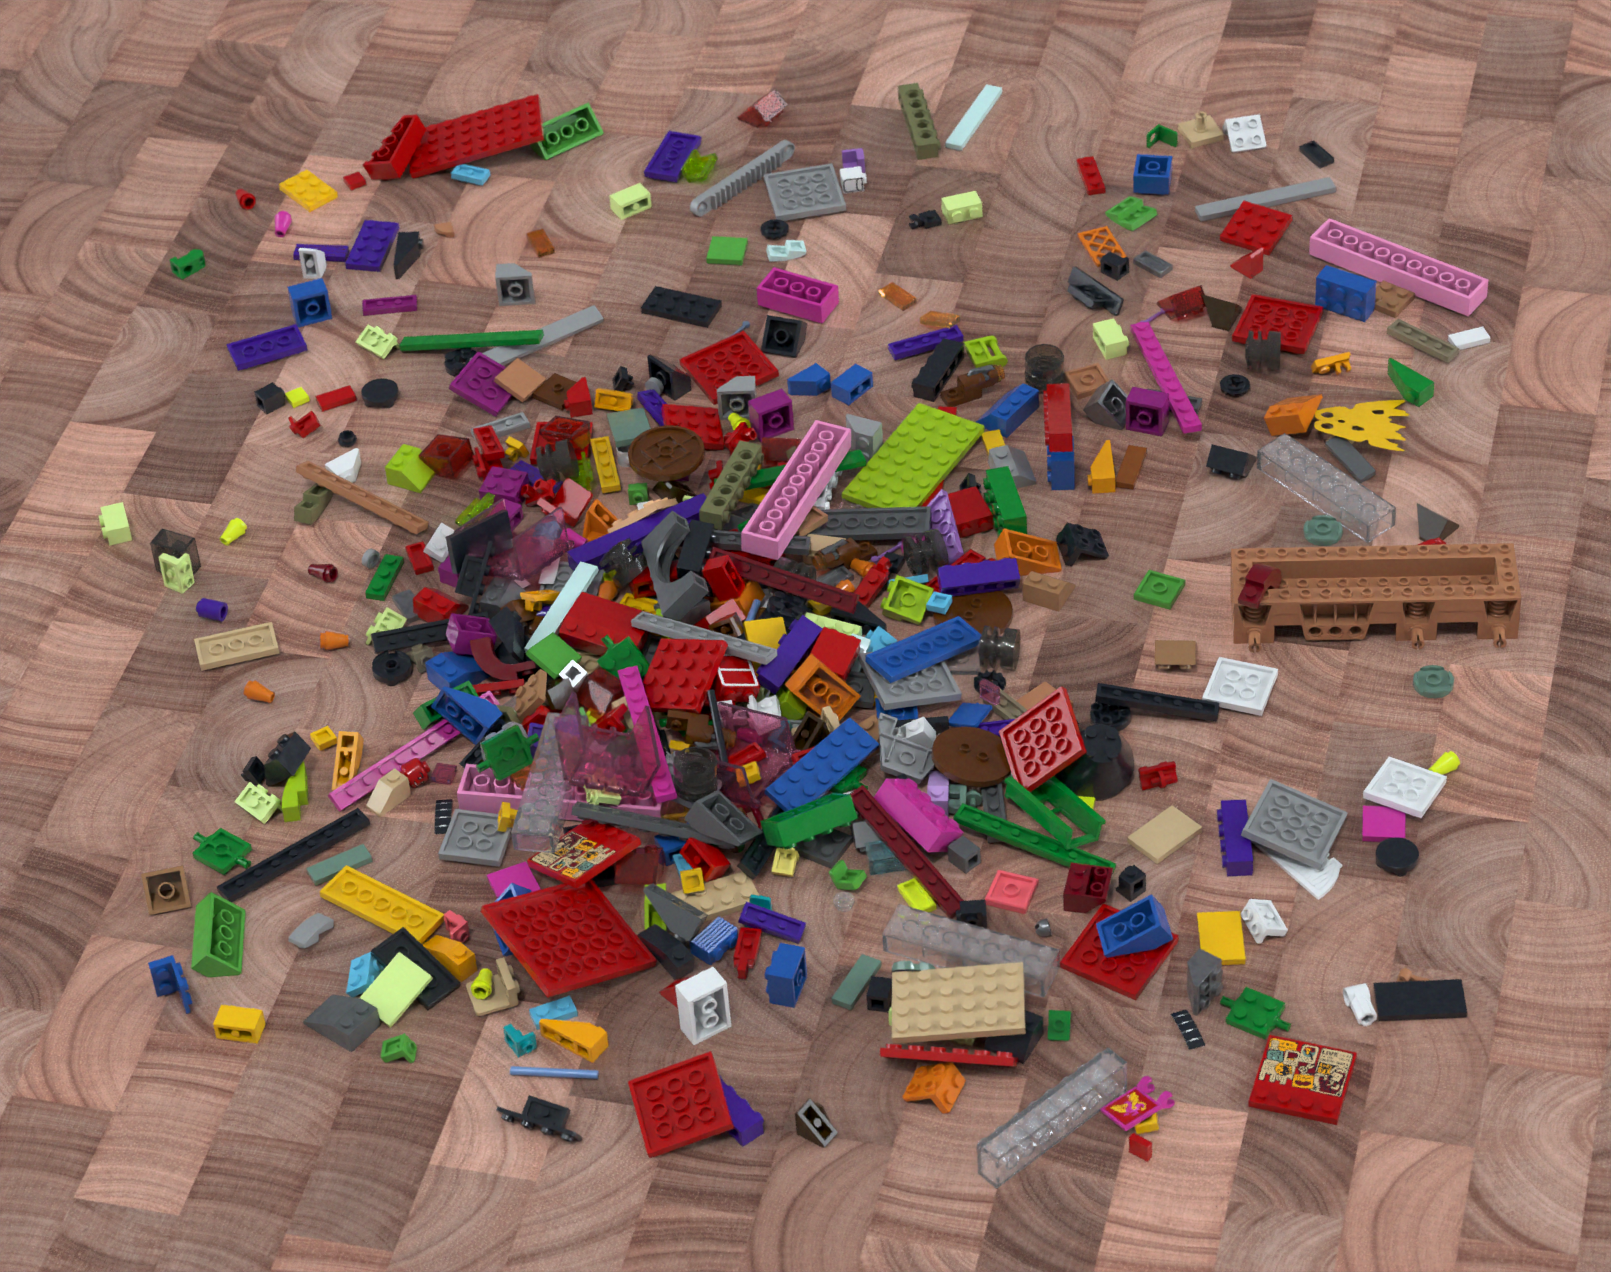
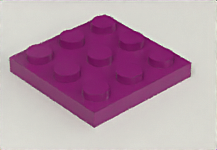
[449,351,513,417]

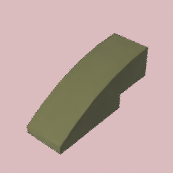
[294,483,334,524]

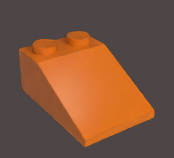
[1264,394,1323,436]
[994,529,1062,576]
[704,578,765,621]
[785,654,861,721]

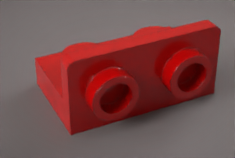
[472,447,503,482]
[586,703,628,746]

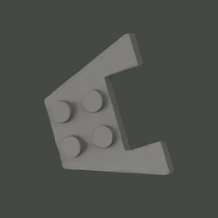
[878,712,940,784]

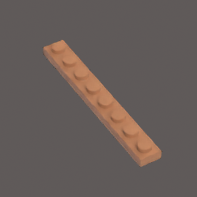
[296,461,429,534]

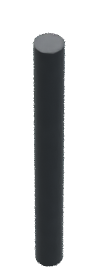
[707,689,729,767]

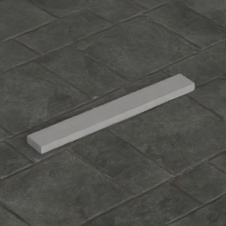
[1195,177,1336,221]
[470,305,604,365]
[631,611,777,665]

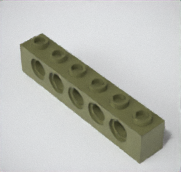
[898,83,941,160]
[699,441,764,530]

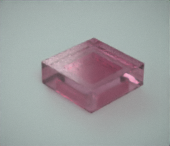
[980,679,1000,706]
[431,763,457,785]

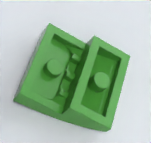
[1105,196,1158,231]

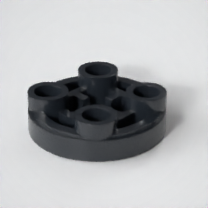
[361,378,399,408]
[1090,702,1131,731]
[1376,837,1419,877]

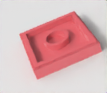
[984,870,1039,914]

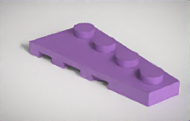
[926,489,964,565]

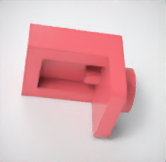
[444,910,470,943]

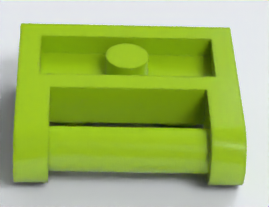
[964,336,1008,368]

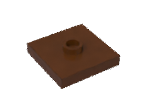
[532,373,577,411]

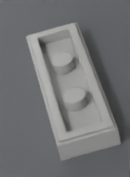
[471,412,530,444]

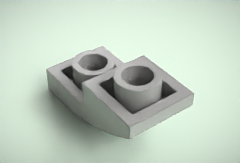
[288,913,334,948]

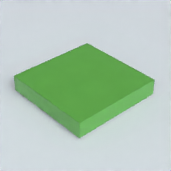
[706,236,748,265]
[1134,570,1186,610]
[526,632,582,679]

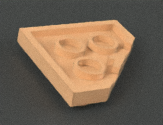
[607,497,678,533]

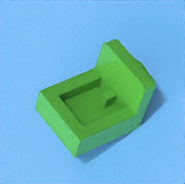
[829,860,867,890]

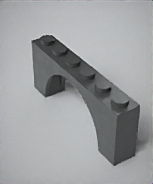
[641,511,709,621]

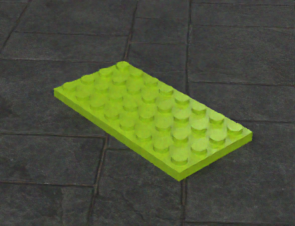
[841,403,985,508]

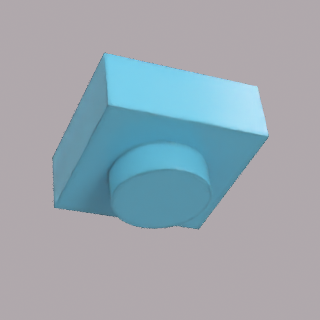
[926,592,953,614]

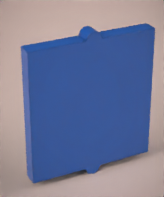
[949,703,992,728]

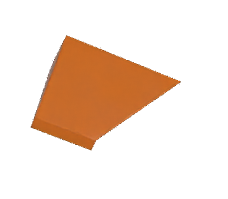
[582,499,618,542]

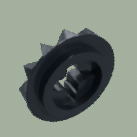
[760,219,789,240]
[1220,374,1250,397]
[973,669,1006,695]

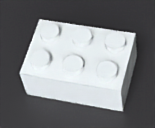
[675,967,731,1045]

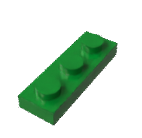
[365,554,404,601]

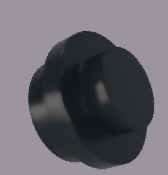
[338,430,357,447]

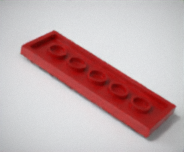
[880,1044,1017,1067]

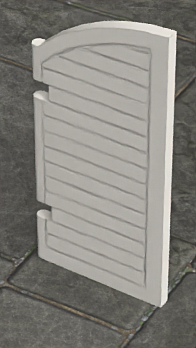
[1251,840,1343,900]

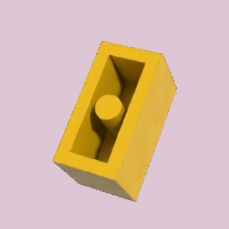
[213,1005,265,1044]

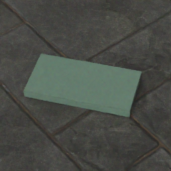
[607,408,651,448]

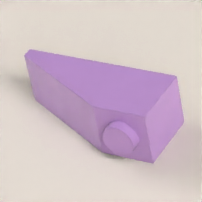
[927,771,950,817]

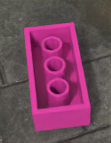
[757,267,839,324]
[874,778,964,852]

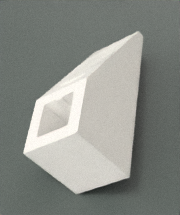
[876,717,936,755]

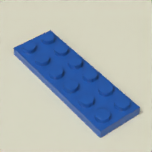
[865,616,984,683]
[764,717,879,812]

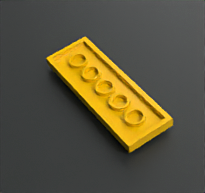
[319,865,444,944]

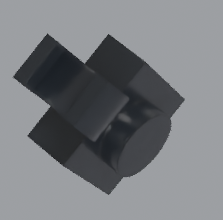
[909,210,942,229]
[884,552,905,578]

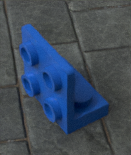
[148,955,192,1014]

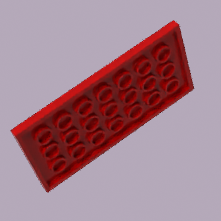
[409,94,544,179]

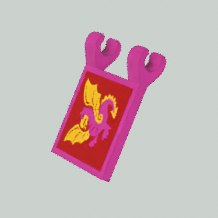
[1100,1076,1175,1131]

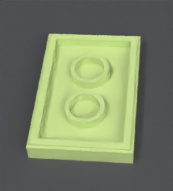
[360,952,433,1028]

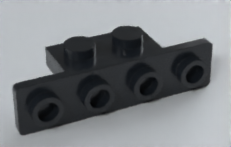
[1067,267,1124,315]
[455,540,496,615]
[496,1095,582,1143]

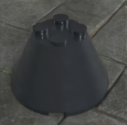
[1055,722,1134,801]

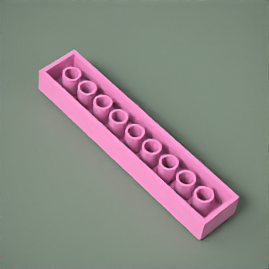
[1309,218,1488,317]
[741,420,851,560]
[457,764,669,824]

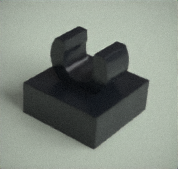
[612,366,634,392]
[959,473,982,494]
[241,756,265,786]

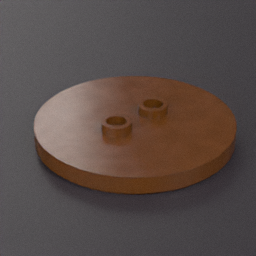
[628,425,705,481]
[933,591,1013,642]
[931,727,1011,787]

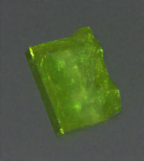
[681,149,718,183]
[563,452,594,490]
[455,492,495,528]

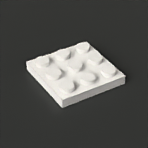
[1202,657,1278,716]
[1363,757,1447,818]

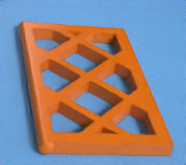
[1078,226,1127,267]

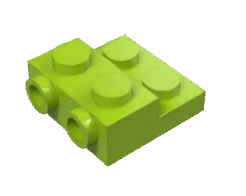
[880,575,934,625]

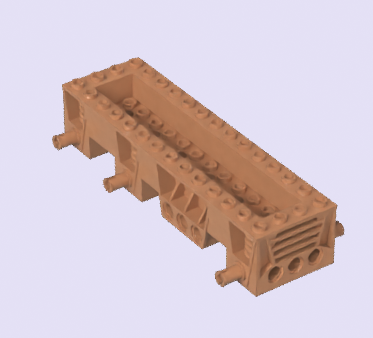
[1230,543,1521,653]

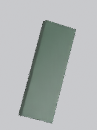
[306,844,373,886]
[832,954,882,1010]

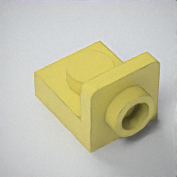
[771,847,800,877]

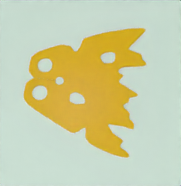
[1314,400,1410,451]

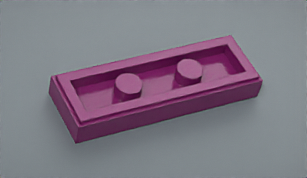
[362,295,417,316]

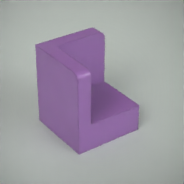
[842,148,865,173]

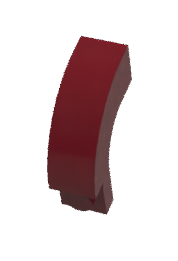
[1238,563,1282,609]
[470,637,539,681]

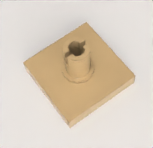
[1178,111,1224,148]

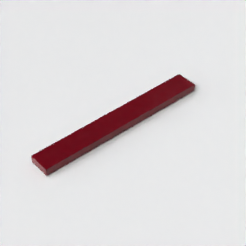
[710,547,860,614]
[850,785,964,919]

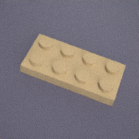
[194,622,279,671]
[671,871,759,922]

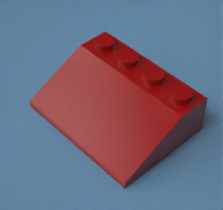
[559,592,655,656]

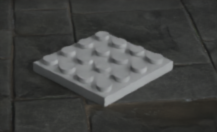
[763,164,846,221]
[858,652,962,710]
[1241,779,1348,870]

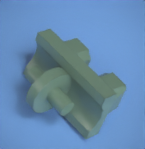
[948,784,982,813]

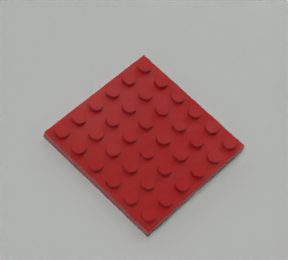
[481,879,657,997]

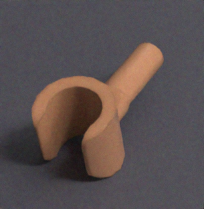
[1397,968,1429,982]

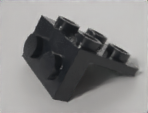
[1056,522,1109,567]

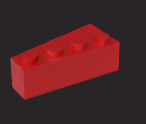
[363,115,427,180]

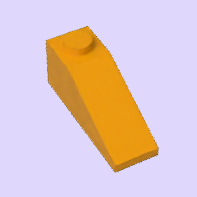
[1087,440,1115,494]
[331,731,364,791]
[422,935,478,982]
[539,1019,609,1063]

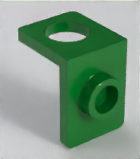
[1146,124,1178,148]
[1048,1010,1072,1041]

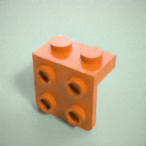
[902,1062,966,1114]

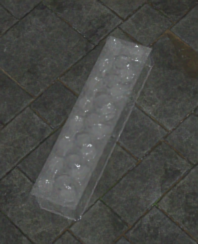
[1257,433,1396,543]
[511,712,590,853]
[882,904,1060,998]
[977,1047,1127,1189]

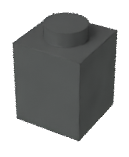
[947,836,981,874]

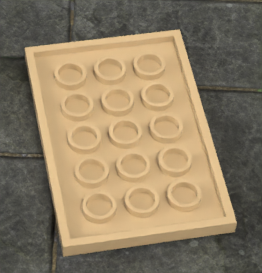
[892,962,1026,1044]

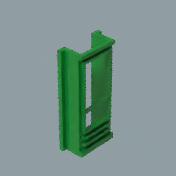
[1004,776,1106,850]

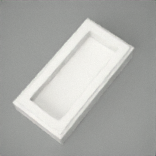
[1448,327,1490,350]

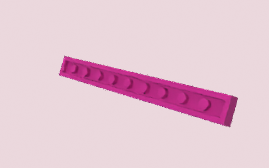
[1130,322,1202,434]
[618,666,677,803]
[328,690,500,812]

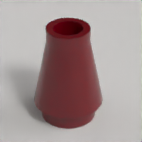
[308,564,338,583]

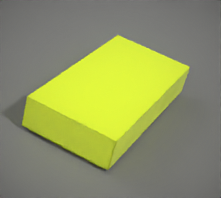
[897,878,936,917]

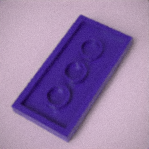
[644,131,702,182]
[345,220,399,272]
[227,324,308,371]

